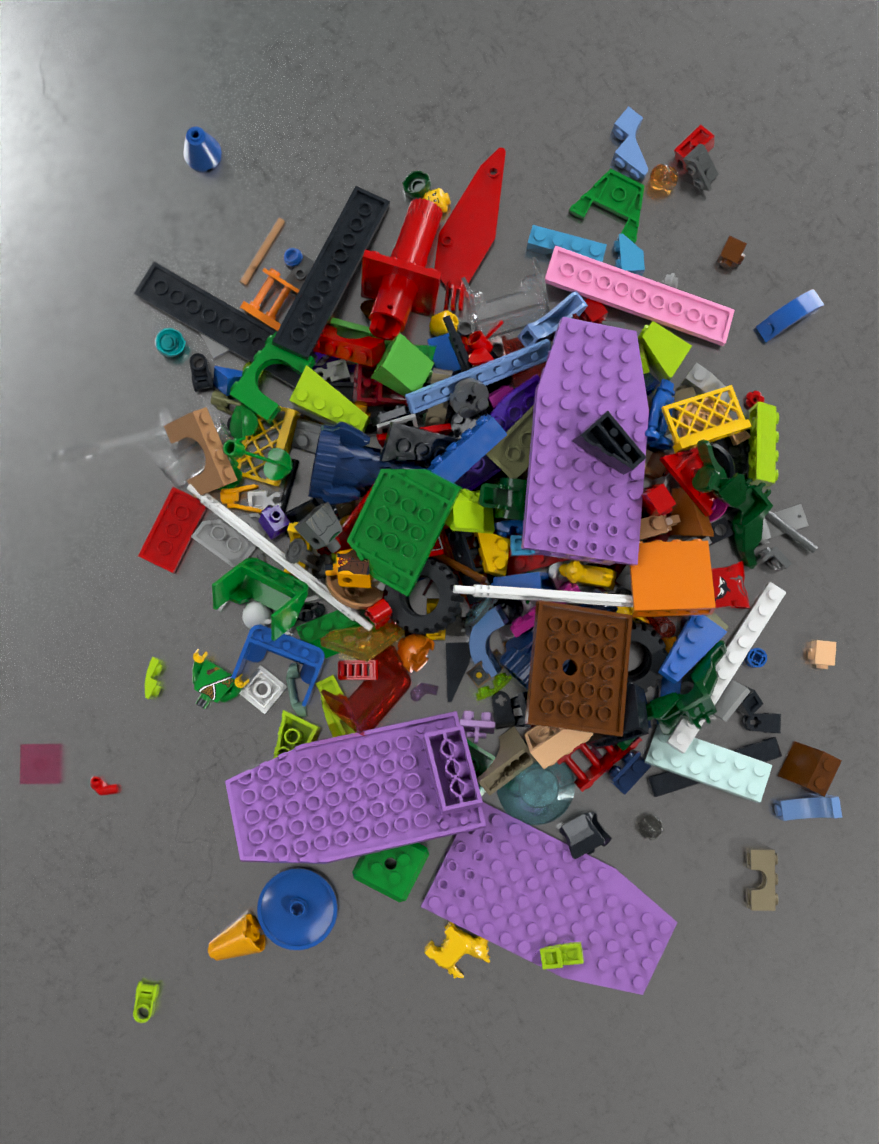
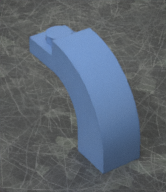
[469,604,509,678]

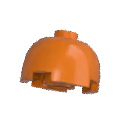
[397,633,434,673]

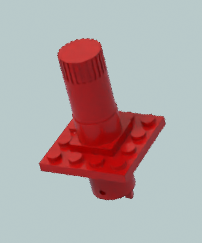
[361,198,443,341]

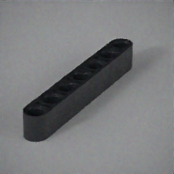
[648,737,782,797]

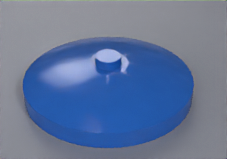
[257,868,338,950]

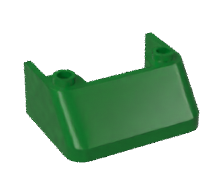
[212,557,308,641]

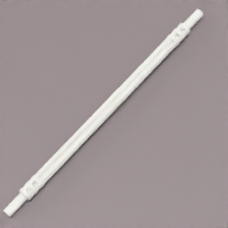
[187,484,374,632]
[453,584,633,607]

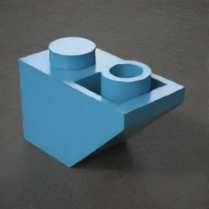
[614,234,645,276]

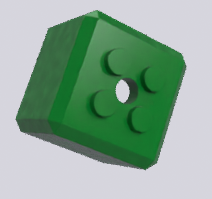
[352,842,429,903]

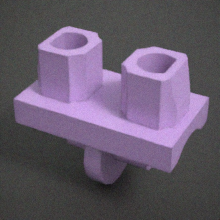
[460,711,495,744]

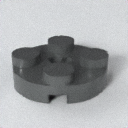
[449,378,489,418]

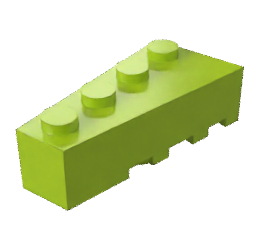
[289,365,371,433]
[273,710,322,759]

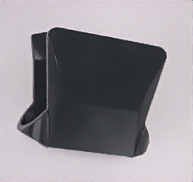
[559,811,612,859]

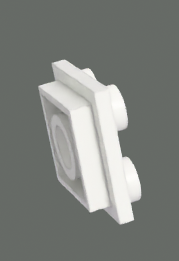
[239,665,287,714]

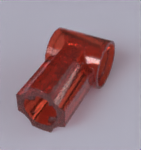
[645,616,676,638]

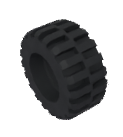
[384,559,464,634]
[627,618,668,693]

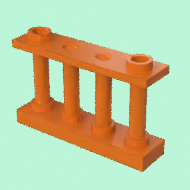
[240,268,299,331]

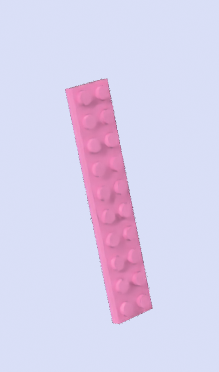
[543,245,735,346]

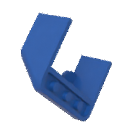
[231,625,325,707]

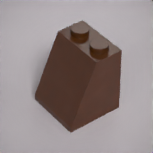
[777,741,842,797]

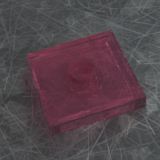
[20,744,62,784]

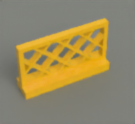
[661,385,751,453]
[237,406,301,487]

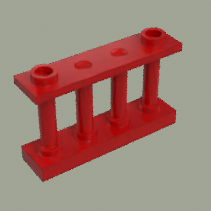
[557,737,642,792]

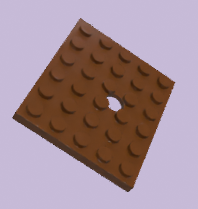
[525,600,633,737]

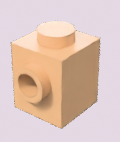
[808,640,836,669]

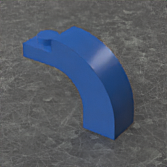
[756,289,824,342]

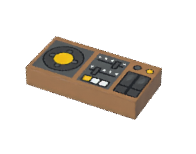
[466,649,504,688]

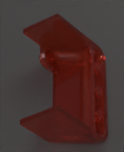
[321,636,411,736]

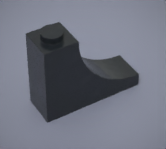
[586,683,649,749]

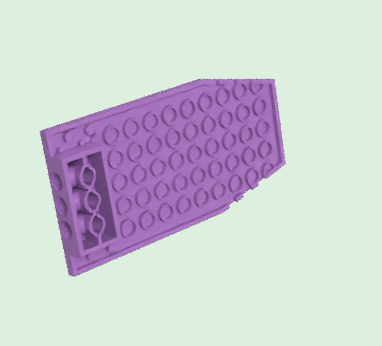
[521,317,649,566]
[225,711,486,864]
[420,802,678,995]

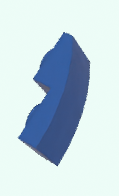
[494,520,524,538]

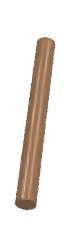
[239,218,285,286]

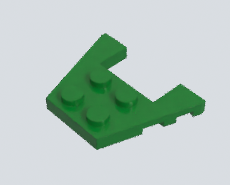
[568,169,645,244]

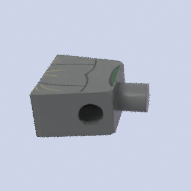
[294,502,342,553]

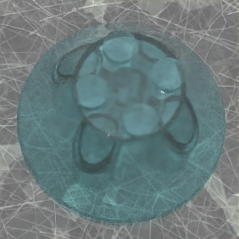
[497,761,575,825]

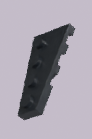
[379,421,461,461]

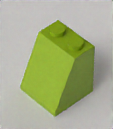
[638,321,692,383]

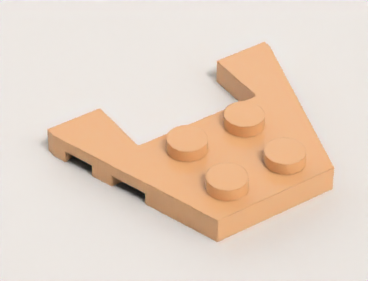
[676,398,751,451]

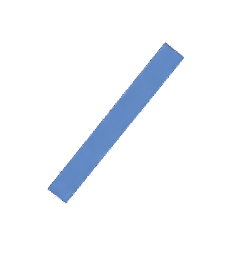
[405,339,551,414]

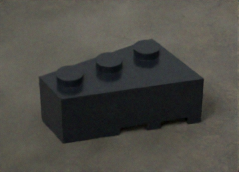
[572,411,647,475]

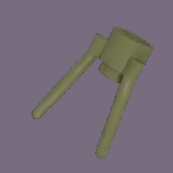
[211,390,241,416]

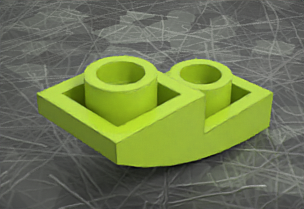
[145,657,163,699]

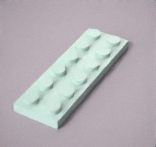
[645,725,772,804]

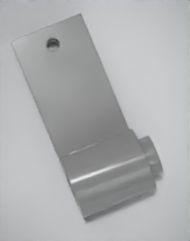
[758,504,809,546]

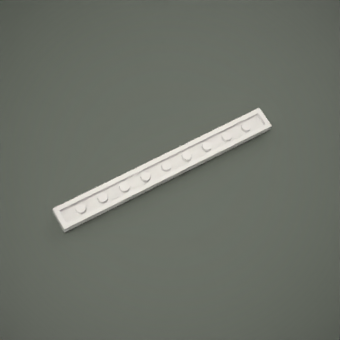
[666,582,786,754]

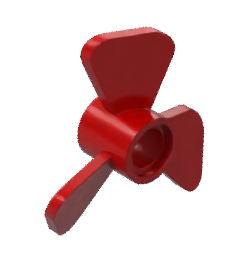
[460,320,504,366]

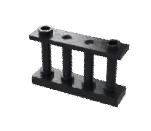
[445,527,508,605]

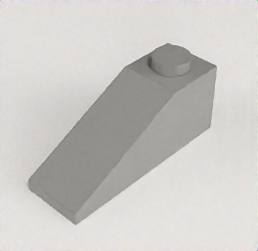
[682,363,740,415]

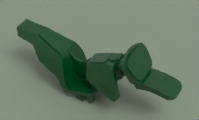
[692,439,773,569]
[617,640,727,751]

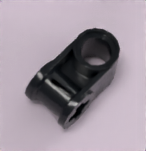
[189,353,215,392]
[491,691,516,730]
[741,713,781,734]

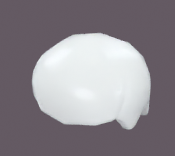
[242,601,272,629]

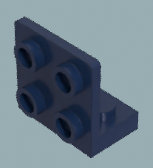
[607,750,651,795]

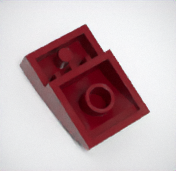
[353,363,408,407]

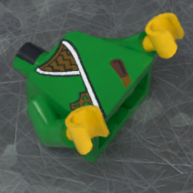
[192,649,250,709]

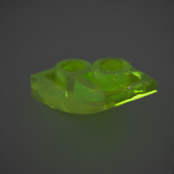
[475,672,512,701]

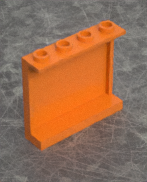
[630,539,716,617]

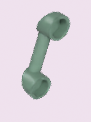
[286,662,307,718]

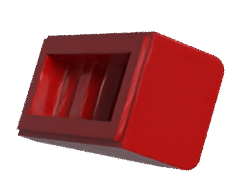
[338,660,378,680]

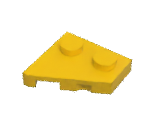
[474,532,510,577]

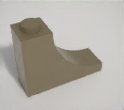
[477,726,537,796]

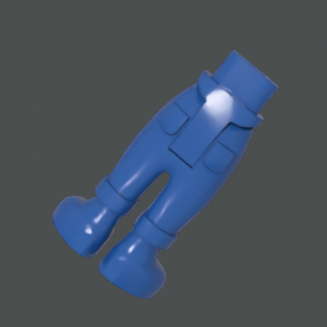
[645,379,675,450]

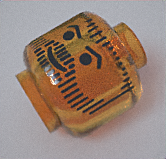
[650,164,678,191]

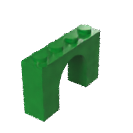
[229,331,316,424]

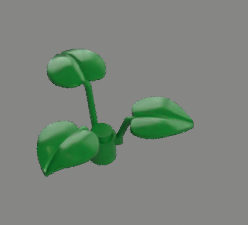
[218,404,293,490]

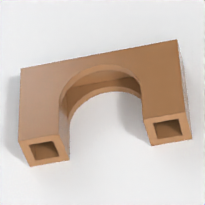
[164,407,237,498]

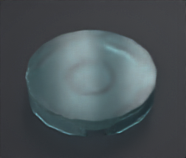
[464,597,495,628]

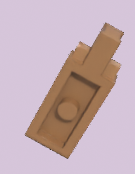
[639,514,681,541]

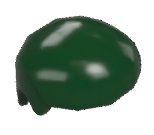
[402,171,431,199]

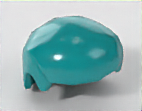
[155,328,186,357]

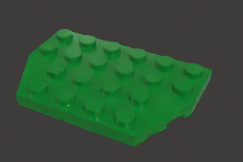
[347,469,462,596]

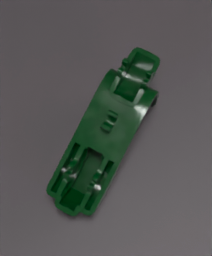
[479,478,527,521]

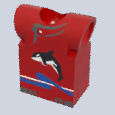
[711,561,750,609]

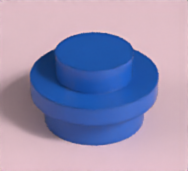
[284,248,303,267]

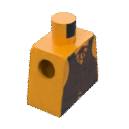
[325,549,371,588]

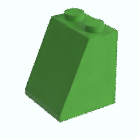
[371,333,434,397]

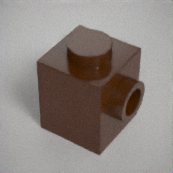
[717,236,747,269]

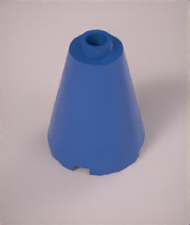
[183,126,222,172]

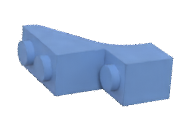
[612,106,648,182]
[517,291,588,347]

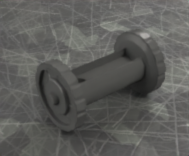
[285,538,333,579]

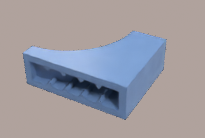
[774,794,842,821]

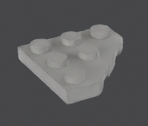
[191,513,267,568]

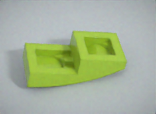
[540,942,584,969]

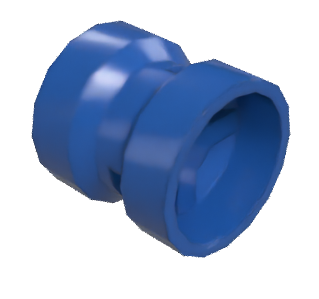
[744,648,767,668]

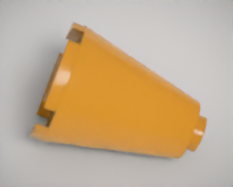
[207,914,266,961]

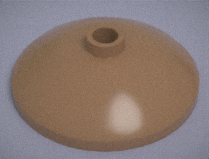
[326,575,383,609]

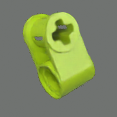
[133,981,160,1023]

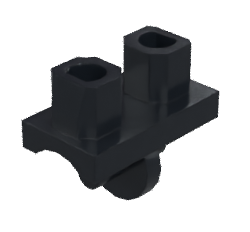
[510,691,536,728]

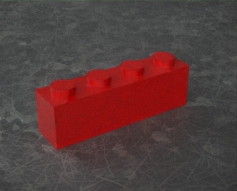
[641,483,676,517]

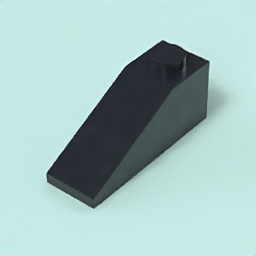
[446,642,472,702]

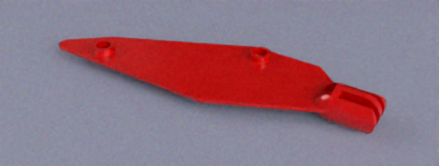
[434,147,506,311]

